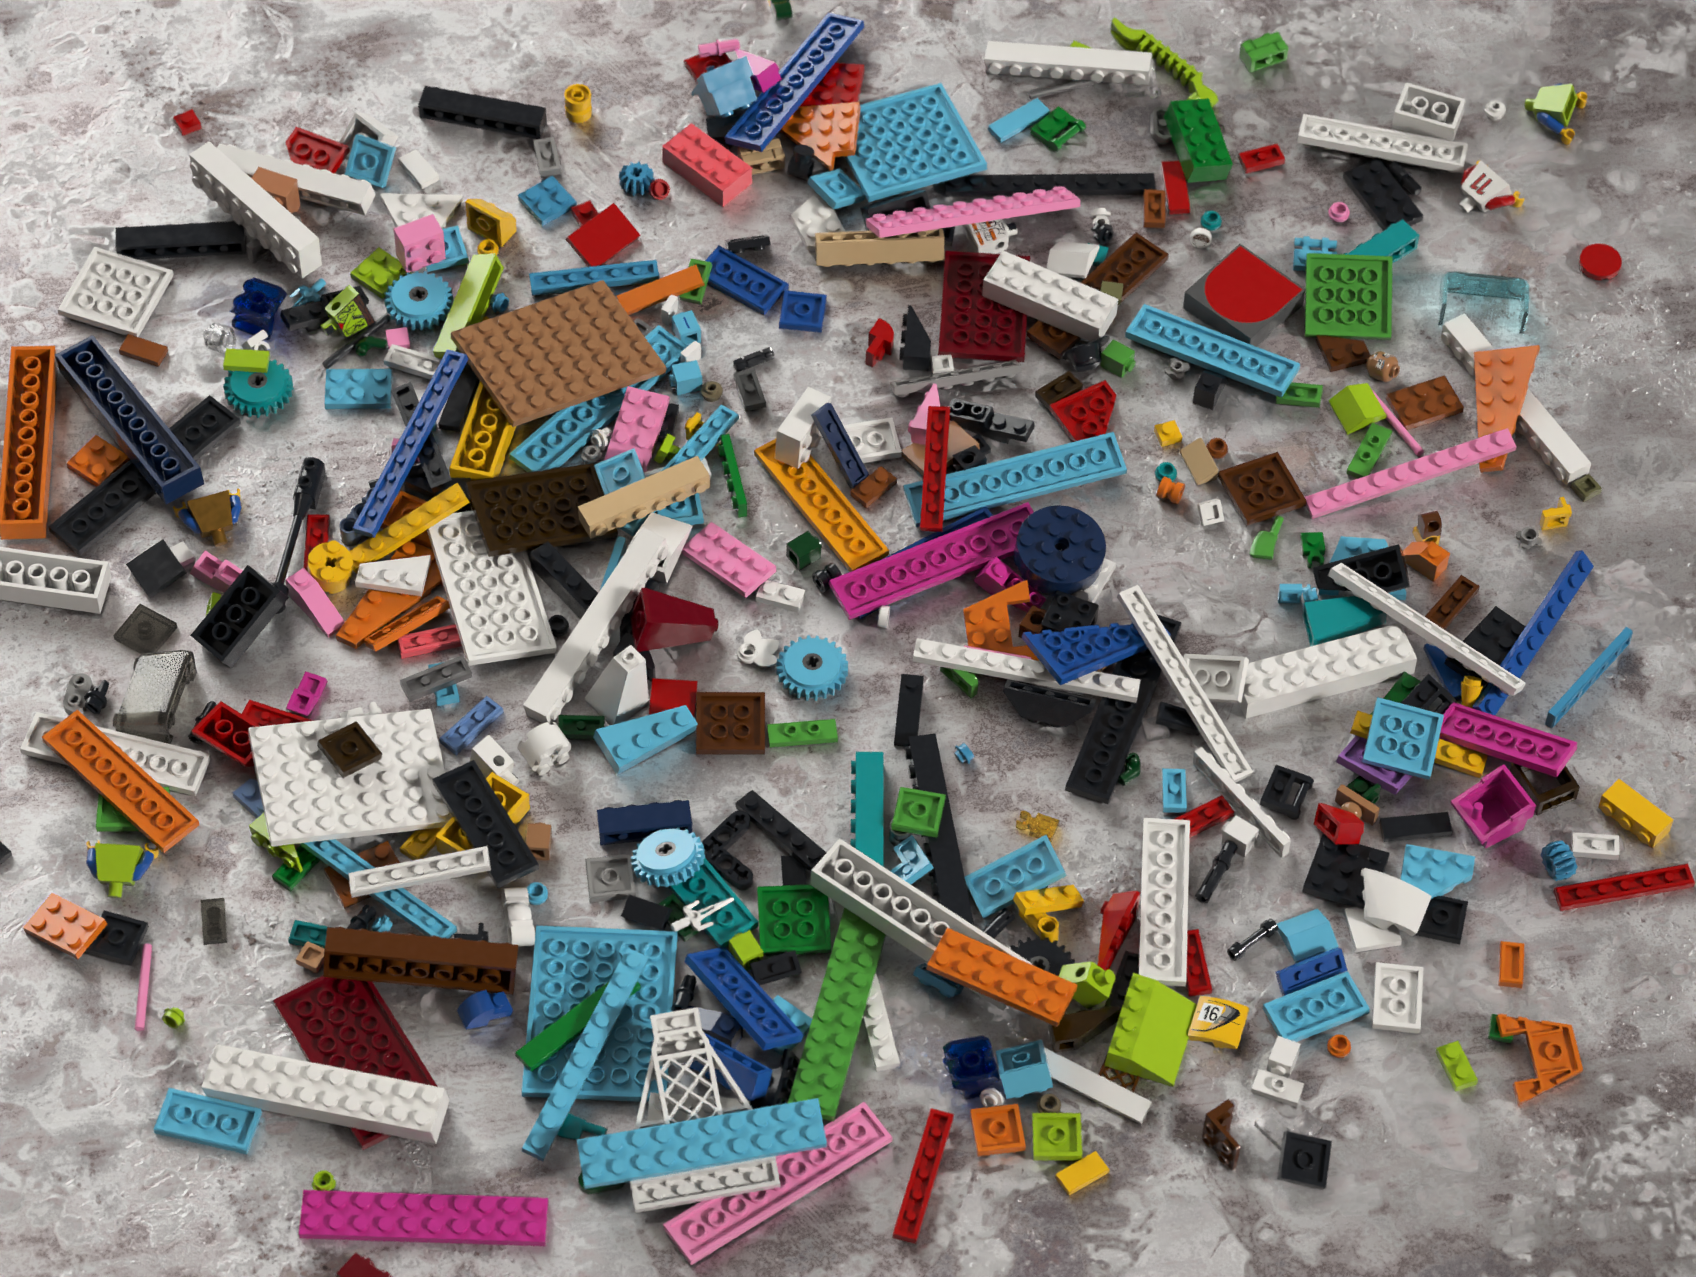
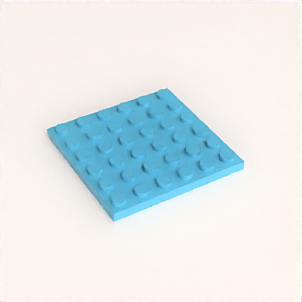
[844,83,987,202]

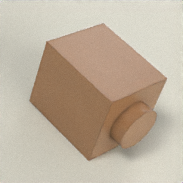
[526,822,552,861]

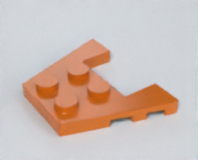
[963,580,1039,661]
[1496,1014,1583,1105]

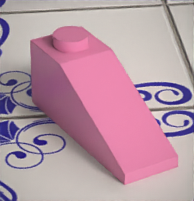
[286,568,345,637]

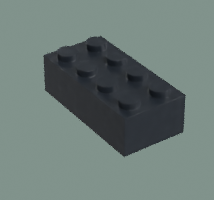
[190,565,289,668]

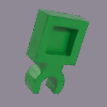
[1300,532,1325,569]

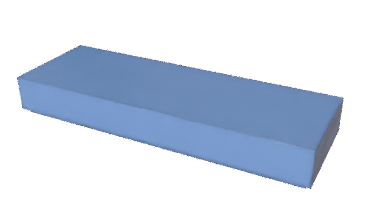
[439,696,504,755]

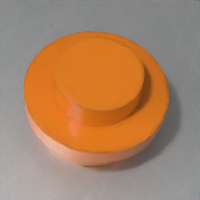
[1327,1034,1351,1058]

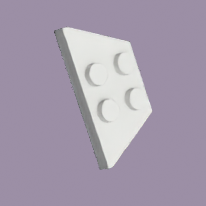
[381,193,463,229]
[791,193,846,251]

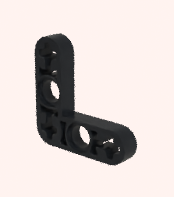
[702,810,753,890]

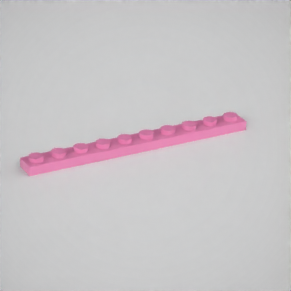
[1305,428,1516,519]

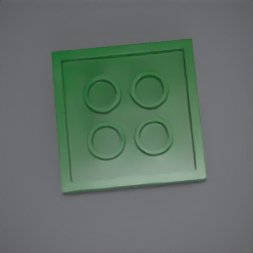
[757,884,831,956]

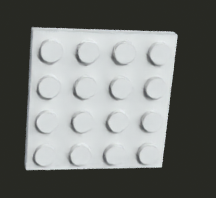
[58,247,173,337]

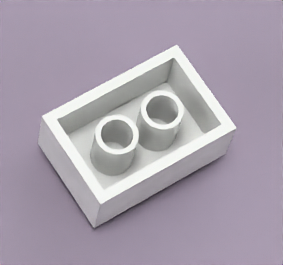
[1392,83,1466,141]
[775,387,831,469]

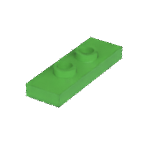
[1346,423,1392,479]
[767,719,838,748]

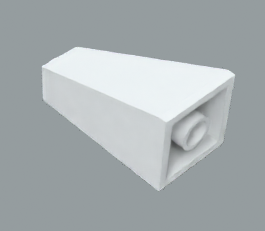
[585,645,649,725]

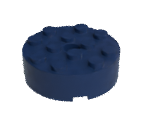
[1014,505,1106,596]

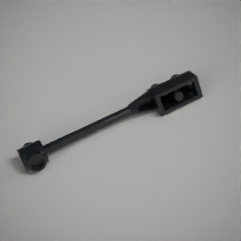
[271,457,326,614]

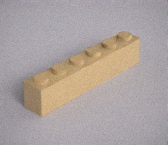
[815,228,944,267]
[578,456,710,539]

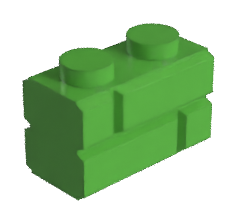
[1239,32,1288,73]

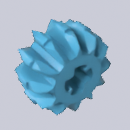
[619,161,654,196]
[1541,840,1577,881]

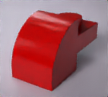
[865,318,894,367]

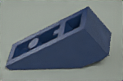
[687,1005,743,1049]

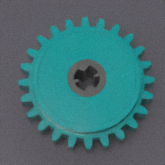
[223,359,294,418]

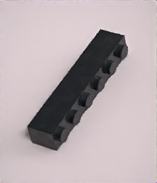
[418,86,547,139]
[116,221,247,260]

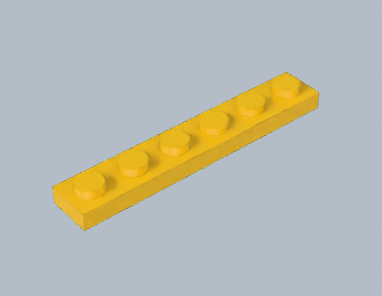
[349,483,470,574]
[1350,710,1488,778]

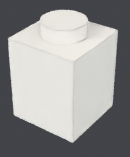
[1221,815,1259,857]
[1266,1036,1301,1078]

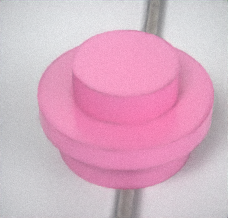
[1328,202,1350,222]

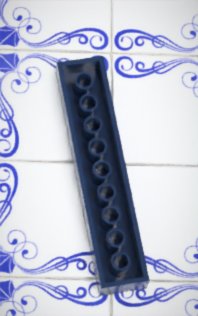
[55,335,204,504]

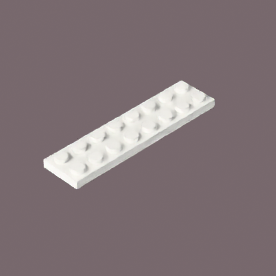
[1297,114,1468,173]
[20,712,211,796]
[1138,818,1190,986]

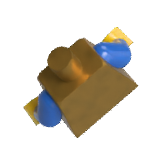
[173,489,242,546]

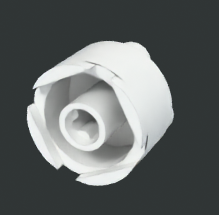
[518,722,571,776]

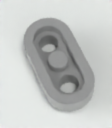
[1150,106,1171,144]
[63,673,93,715]

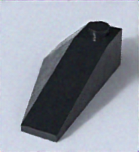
[1312,544,1410,593]

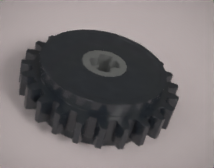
[1010,936,1075,976]

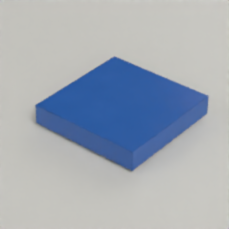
[779,290,827,333]

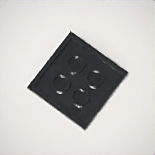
[1302,834,1390,909]

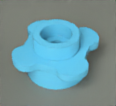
[371,915,393,932]

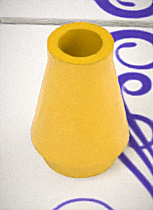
[1461,676,1483,708]

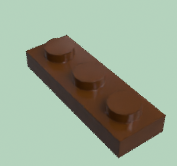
[1425,575,1480,630]

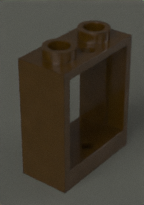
[1510,763,1580,815]

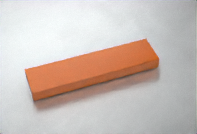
[617,265,705,315]
[364,596,450,652]

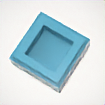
[1277,584,1302,603]

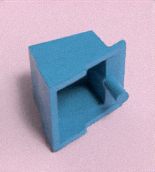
[691,56,757,118]

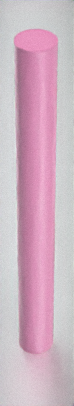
[1372,390,1424,456]
[135,944,152,1031]

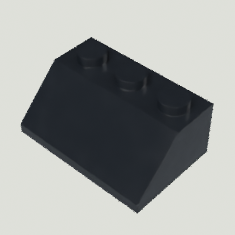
[860,189,931,231]

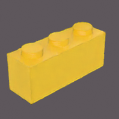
[1598,779,1674,849]

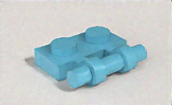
[1293,236,1337,271]

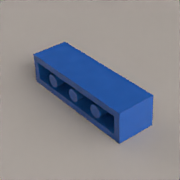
[685,1032,773,1101]

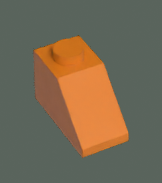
[1403,541,1450,582]

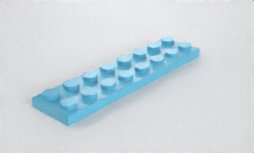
[1125,304,1300,398]

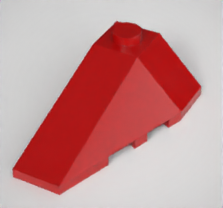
[1097,891,1140,971]

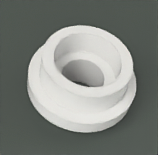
[1485,101,1506,120]

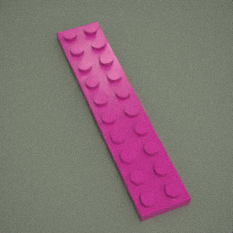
[829,502,1034,620]
[299,1190,548,1246]

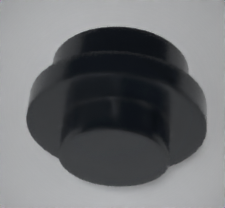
[548,615,569,637]

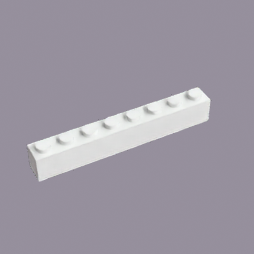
[984,41,1152,85]
[217,143,375,215]

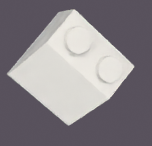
[339,112,398,158]

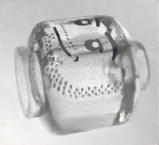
[203,322,237,353]

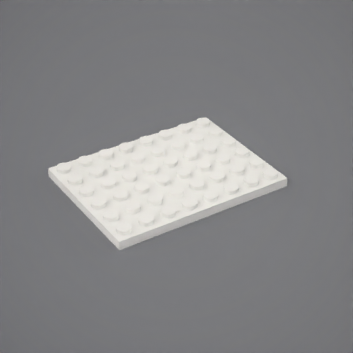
[248,709,453,846]

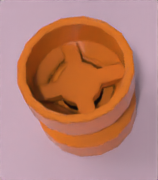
[1156,476,1185,504]

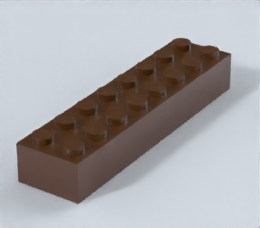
[323,927,518,995]

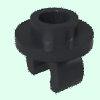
[1091,223,1113,245]

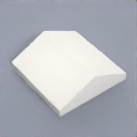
[1046,241,1100,278]

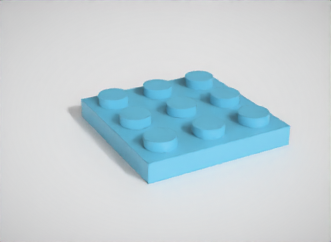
[1362,697,1444,780]

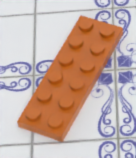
[926,928,1077,1027]

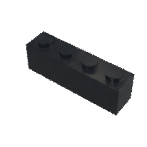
[530,542,598,619]

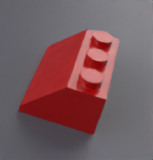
[191,701,260,767]

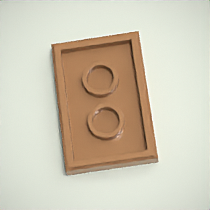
[901,421,980,476]

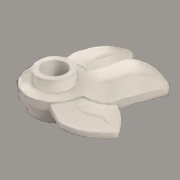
[737,629,779,667]

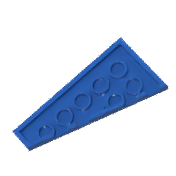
[1022,622,1171,685]

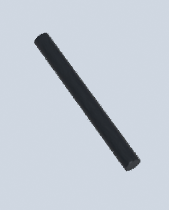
[322,313,391,369]

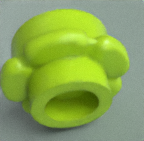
[162,1007,185,1029]
[312,1170,336,1191]

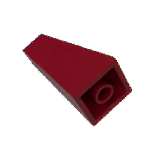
[630,588,718,652]

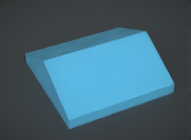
[1277,909,1338,963]

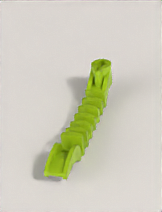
[1110,17,1218,107]

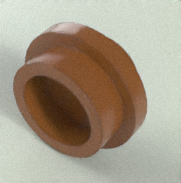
[1206,438,1228,459]

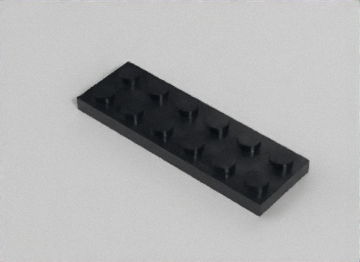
[432,760,539,889]

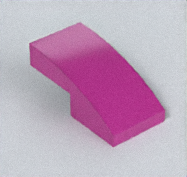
[286,671,328,717]

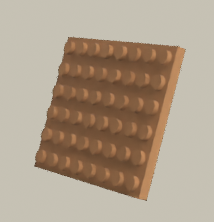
[451,280,666,427]

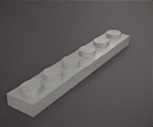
[890,360,1022,397]

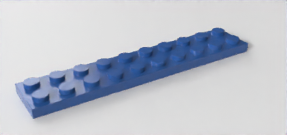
[725,12,865,152]

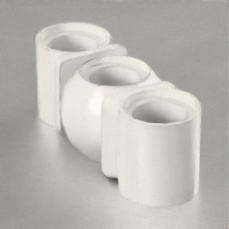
[501,887,535,946]

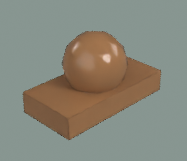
[1335,784,1380,826]

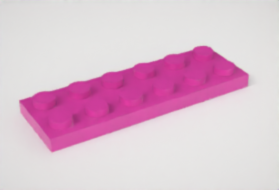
[1439,702,1577,777]

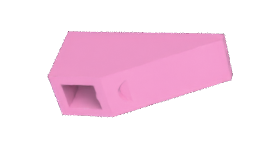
[908,383,940,445]

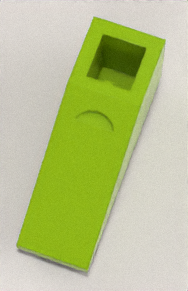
[249,813,303,873]

